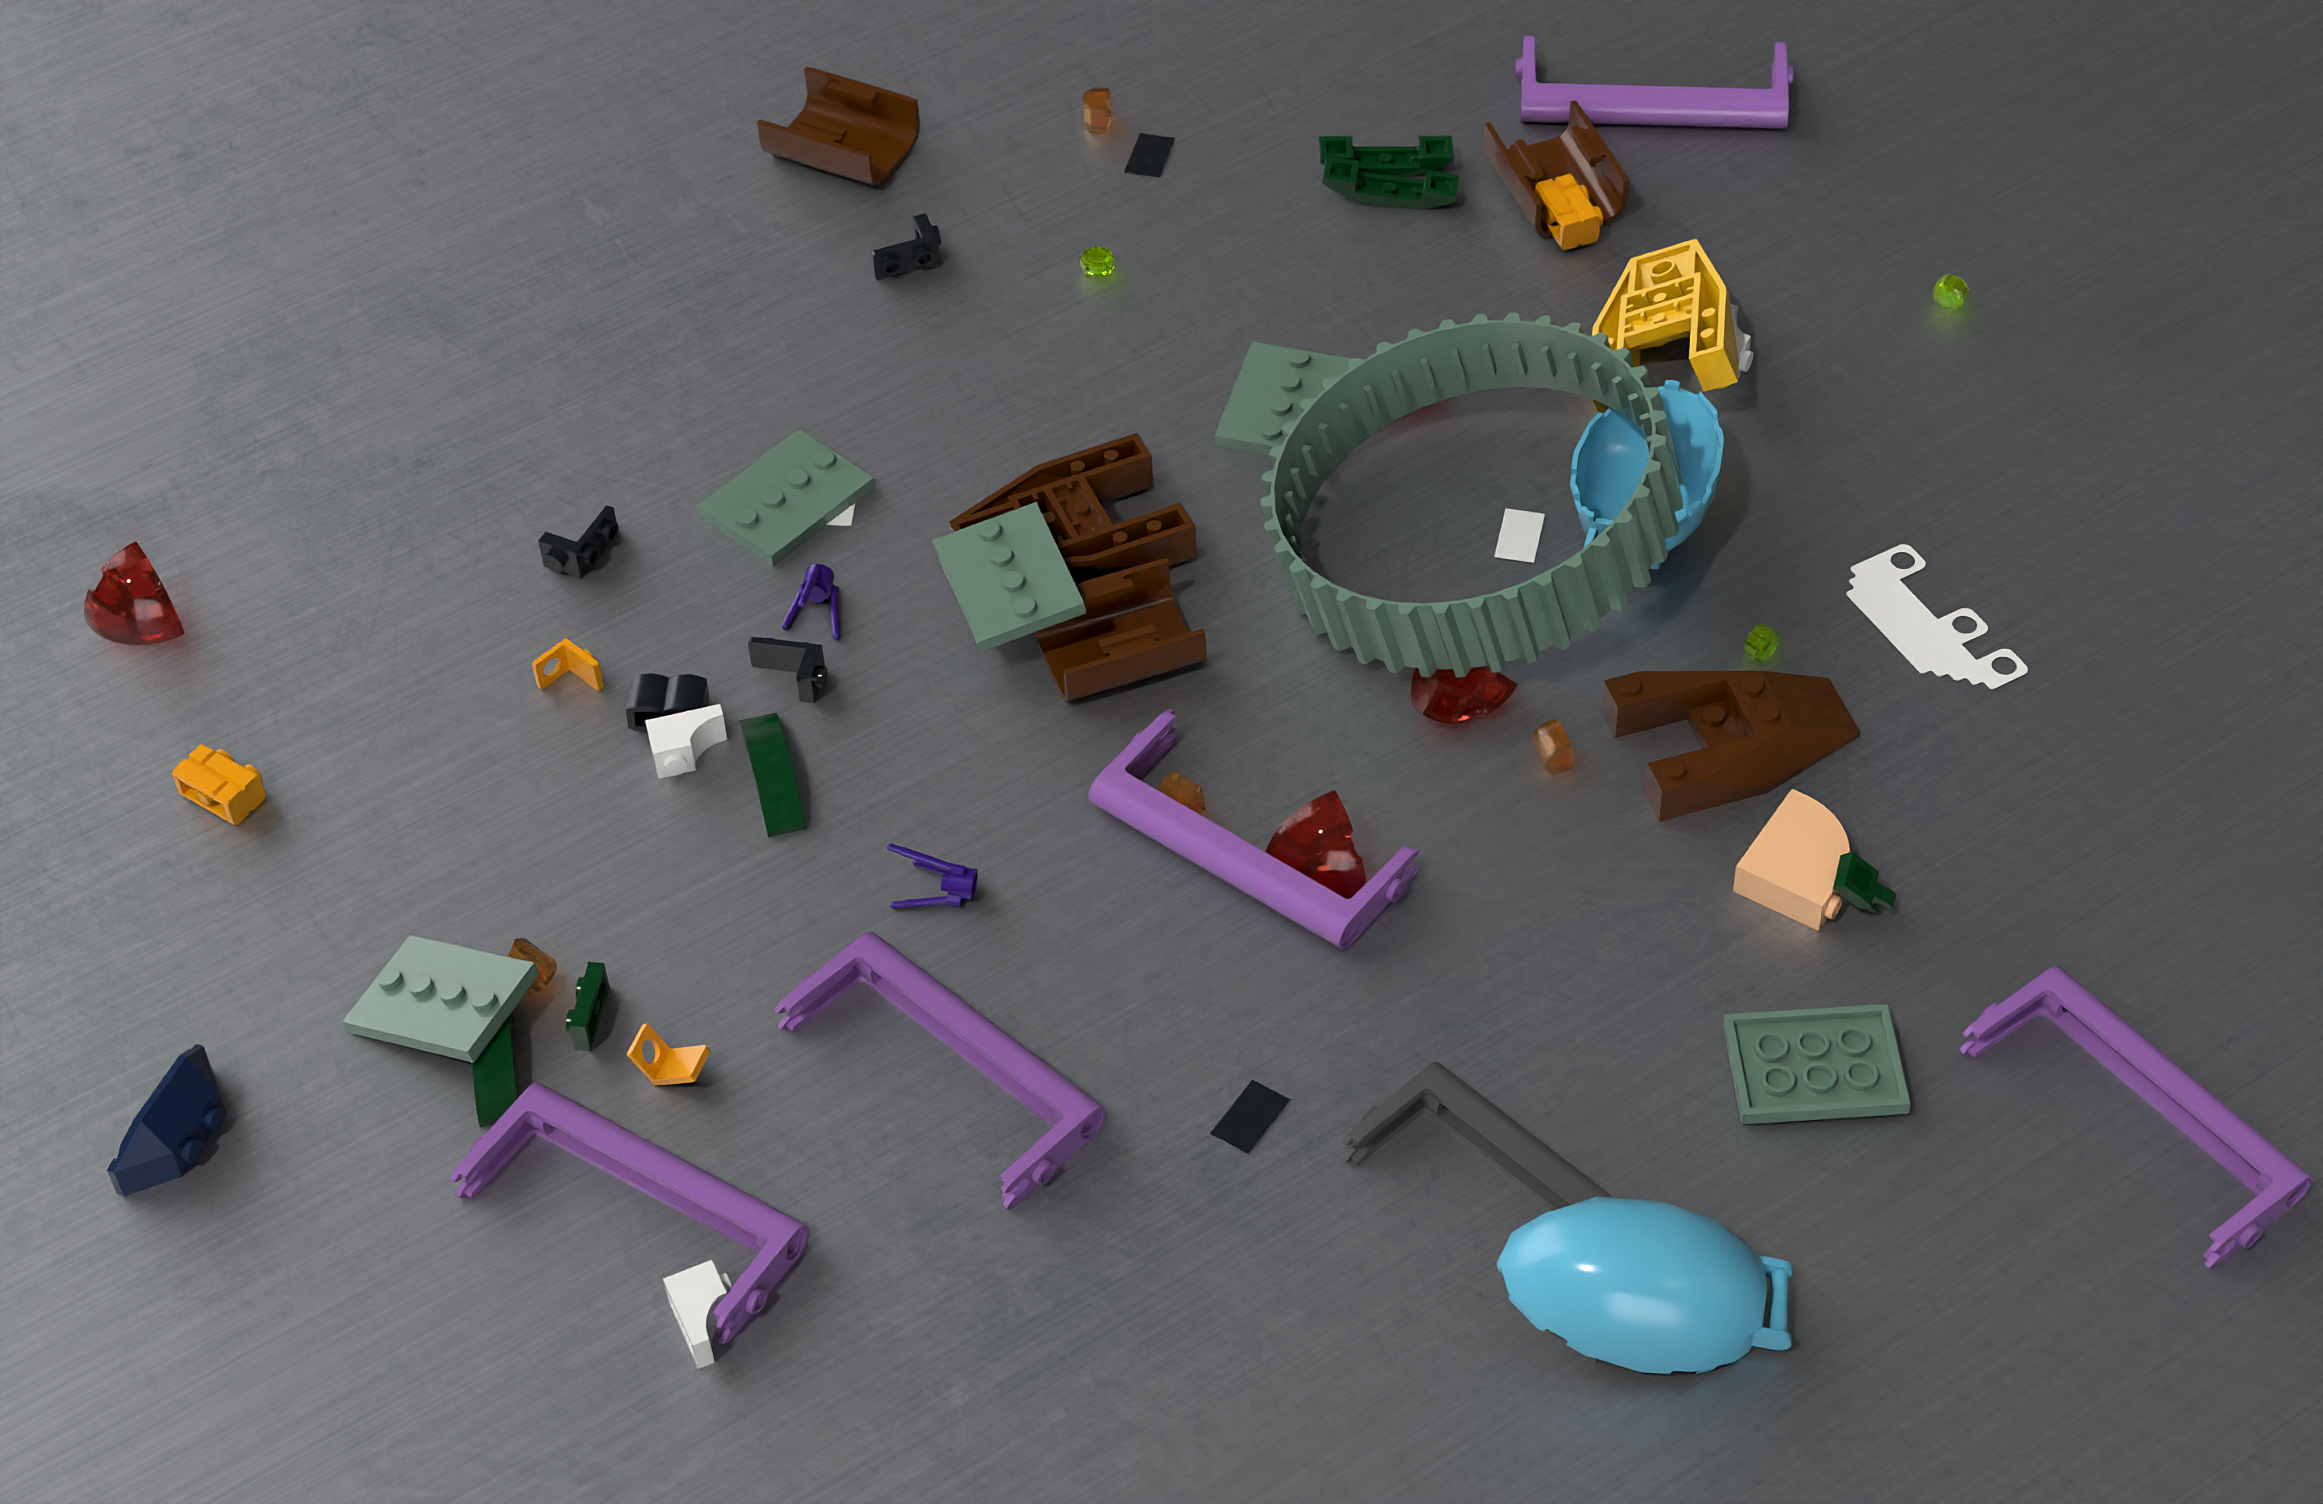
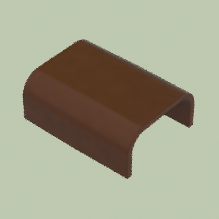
[757,66,920,186]
[1484,100,1629,238]
[1034,558,1206,702]

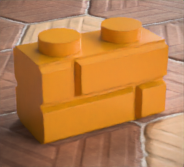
[1535,174,1603,251]
[172,744,266,826]

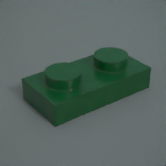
[566,962,610,1052]

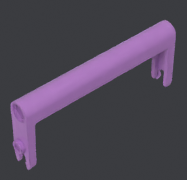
[1515,35,1793,129]
[1088,709,1420,950]
[774,932,1107,1209]
[1959,965,2313,1268]
[450,1082,810,1344]

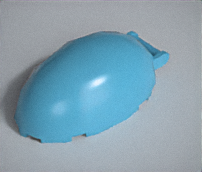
[1570,380,1724,570]
[1496,1197,1793,1374]

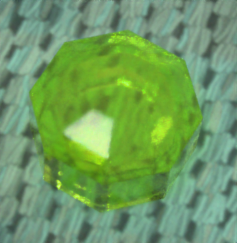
[1080,246,1114,279]
[1932,274,1969,310]
[1744,623,1779,662]

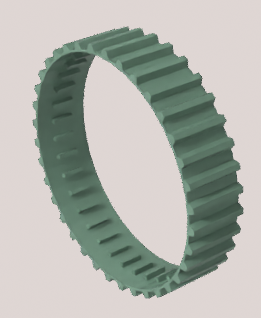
[1260,312,1684,677]

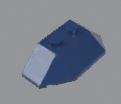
[107,1044,226,1196]

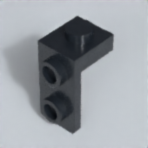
[871,213,942,280]
[538,505,619,579]
[748,636,828,703]

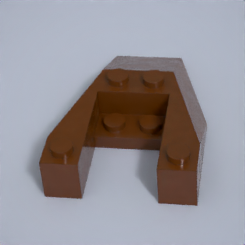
[949,432,1197,576]
[1601,671,1860,822]

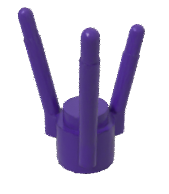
[781,564,840,640]
[887,843,978,909]

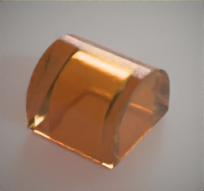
[1082,88,1112,135]
[1531,718,1575,774]
[1158,771,1206,815]
[508,938,557,994]

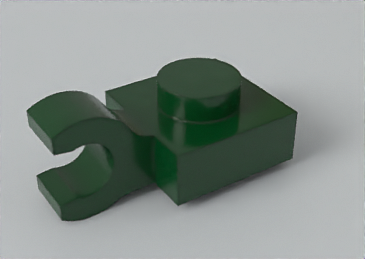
[1833,852,1896,914]

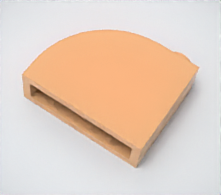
[1733,789,1850,931]

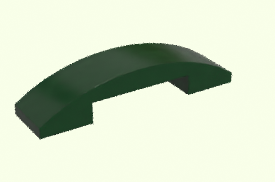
[1319,136,1454,177]
[1322,156,1459,209]
[739,712,806,837]
[471,1010,519,1127]

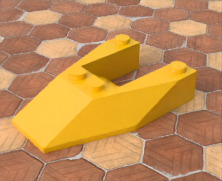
[1592,239,1739,413]

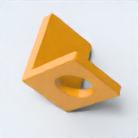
[532,638,604,691]
[627,1023,711,1086]

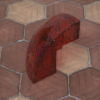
[84,541,185,645]
[1411,665,1518,724]
[1265,790,1367,899]

